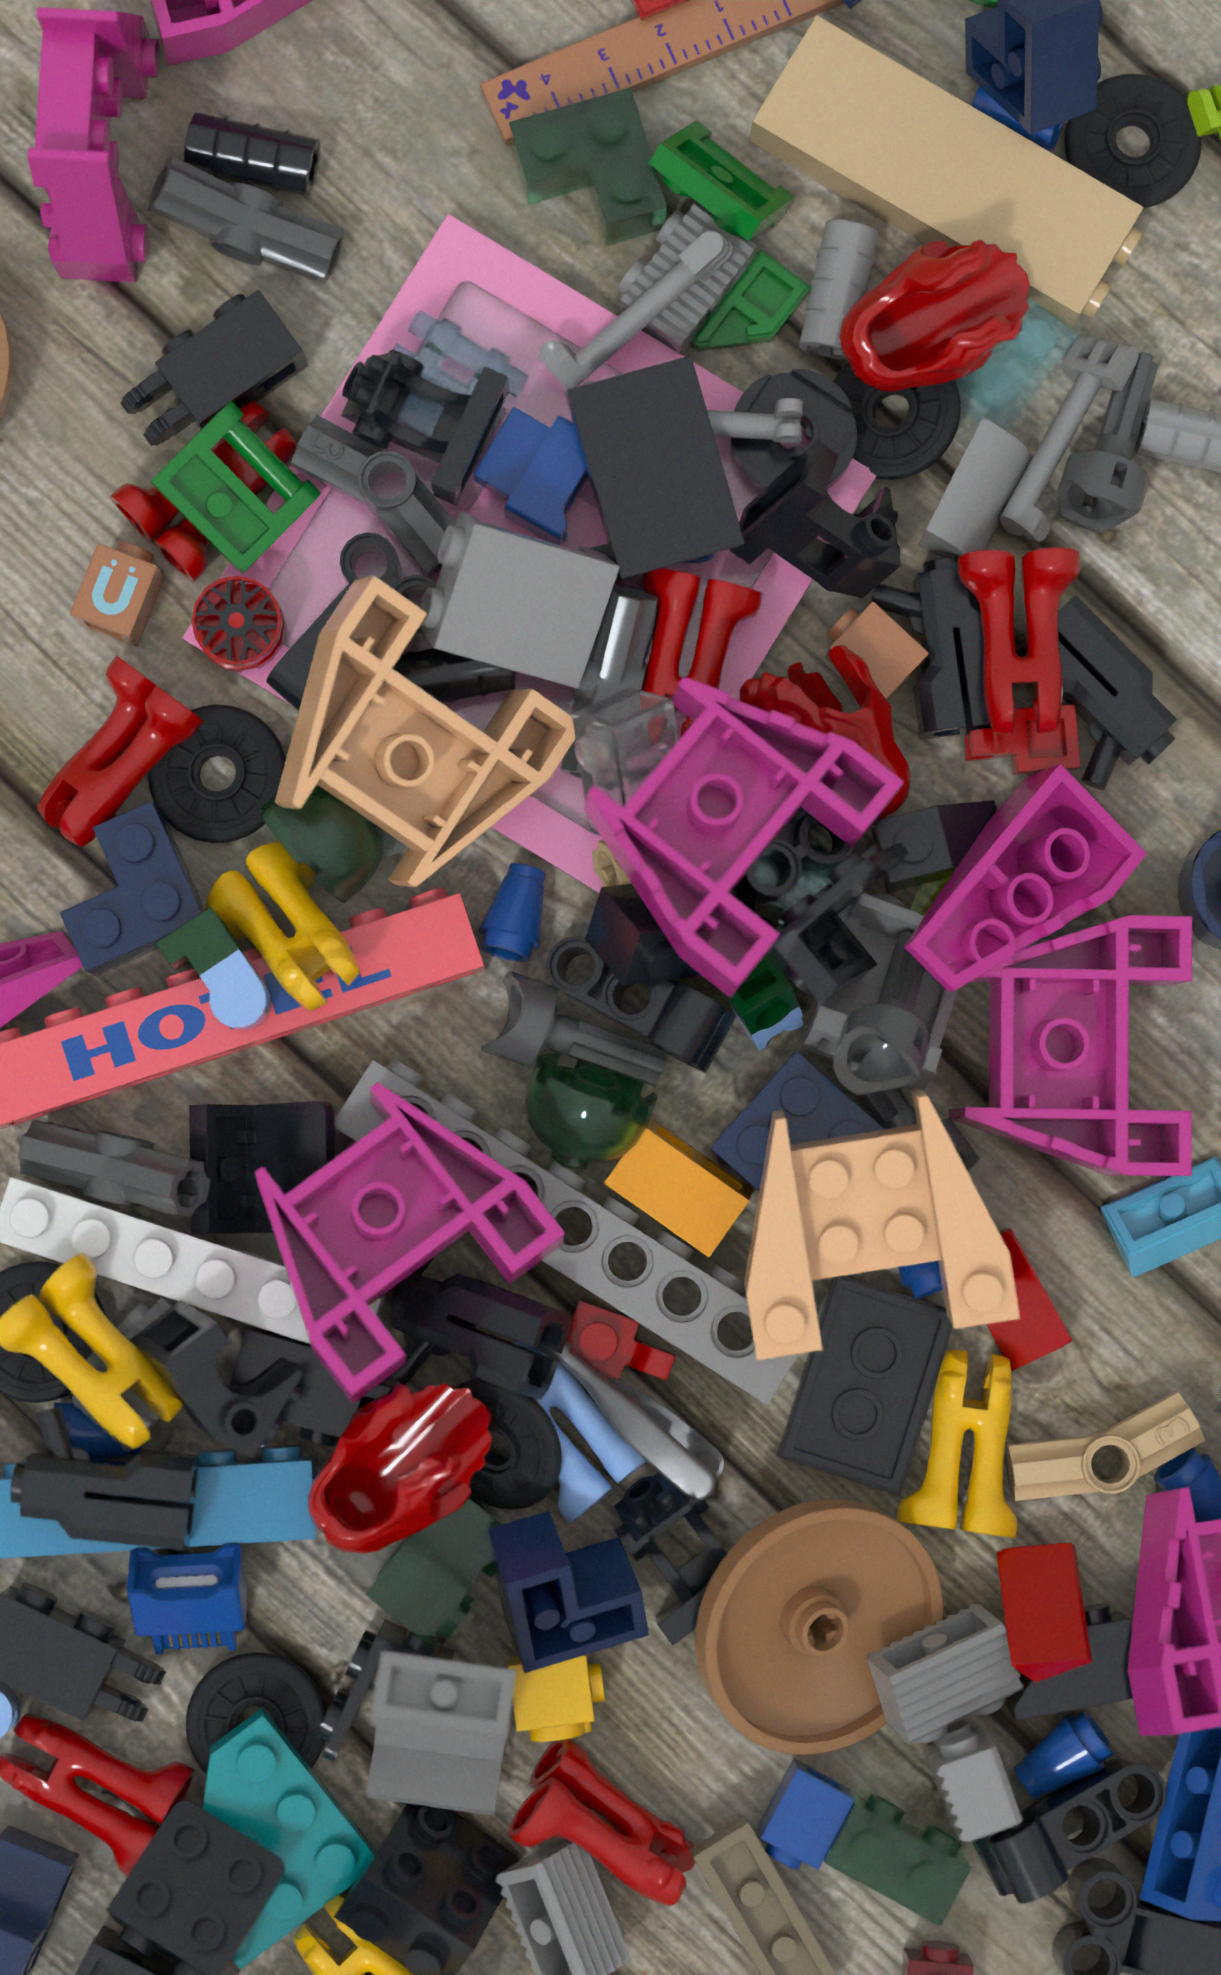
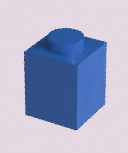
[757,1758,855,1870]

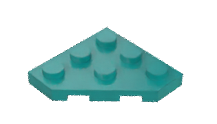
[202,1707,377,1969]

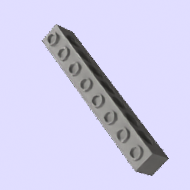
[335,1057,799,1405]

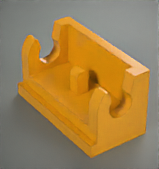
[604,1117,754,1257]

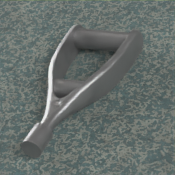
[535,1341,724,1501]

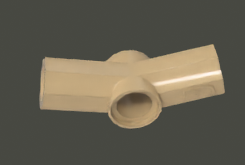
[1006,1391,1206,1501]

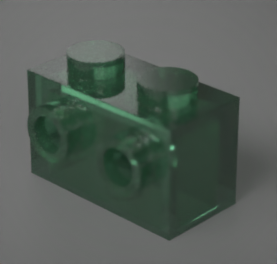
[824,1792,972,1927]

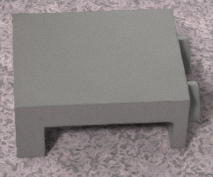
[419,511,620,689]
[802,893,959,1090]

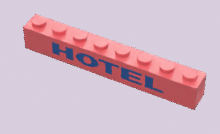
[0,887,486,1129]

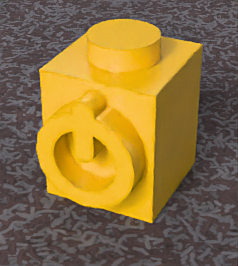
[508,1654,606,1742]

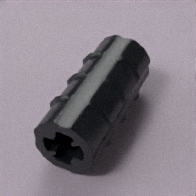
[184,112,320,196]
[392,648,515,703]

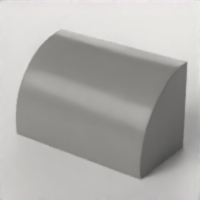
[918,417,1032,558]

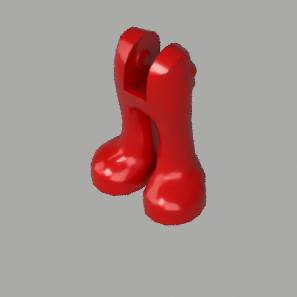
[110,400,297,583]
[957,547,1080,735]
[635,568,763,751]
[37,655,204,847]
[0,1713,196,1876]
[508,1738,695,1906]

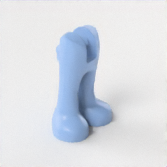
[512,1339,646,1525]

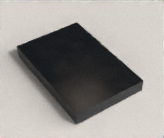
[565,355,745,581]
[776,1275,953,1496]

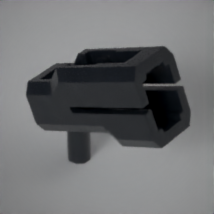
[870,557,992,739]
[1017,595,1177,790]
[390,1273,572,1399]
[10,1406,200,1550]

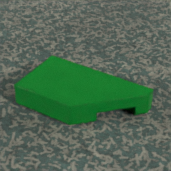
[691,250,811,352]

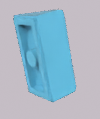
[1101,1156,1221,1277]

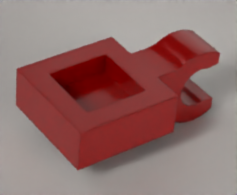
[963,704,1081,775]
[566,1300,676,1380]

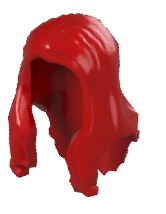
[839,240,1030,391]
[739,644,911,827]
[308,1383,493,1554]

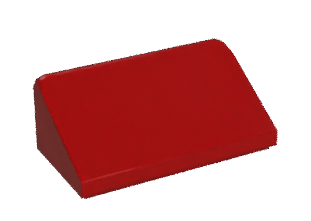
[986,1228,1072,1371]
[997,1542,1092,1682]

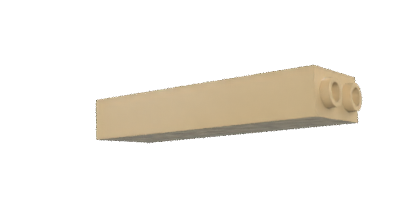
[749,15,1144,331]

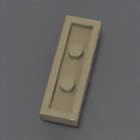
[688,1816,837,1975]

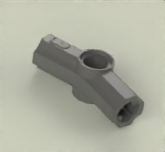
[148,157,344,284]
[291,415,456,578]
[560,584,659,784]
[18,1120,211,1217]

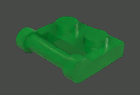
[648,120,796,241]
[149,400,322,573]

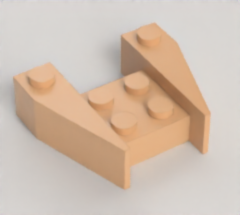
[275,576,584,888]
[744,1088,1020,1360]

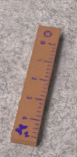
[480,0,844,147]

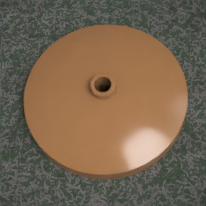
[695,1499,944,1755]

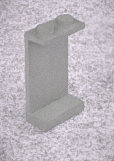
[366,1651,516,1816]

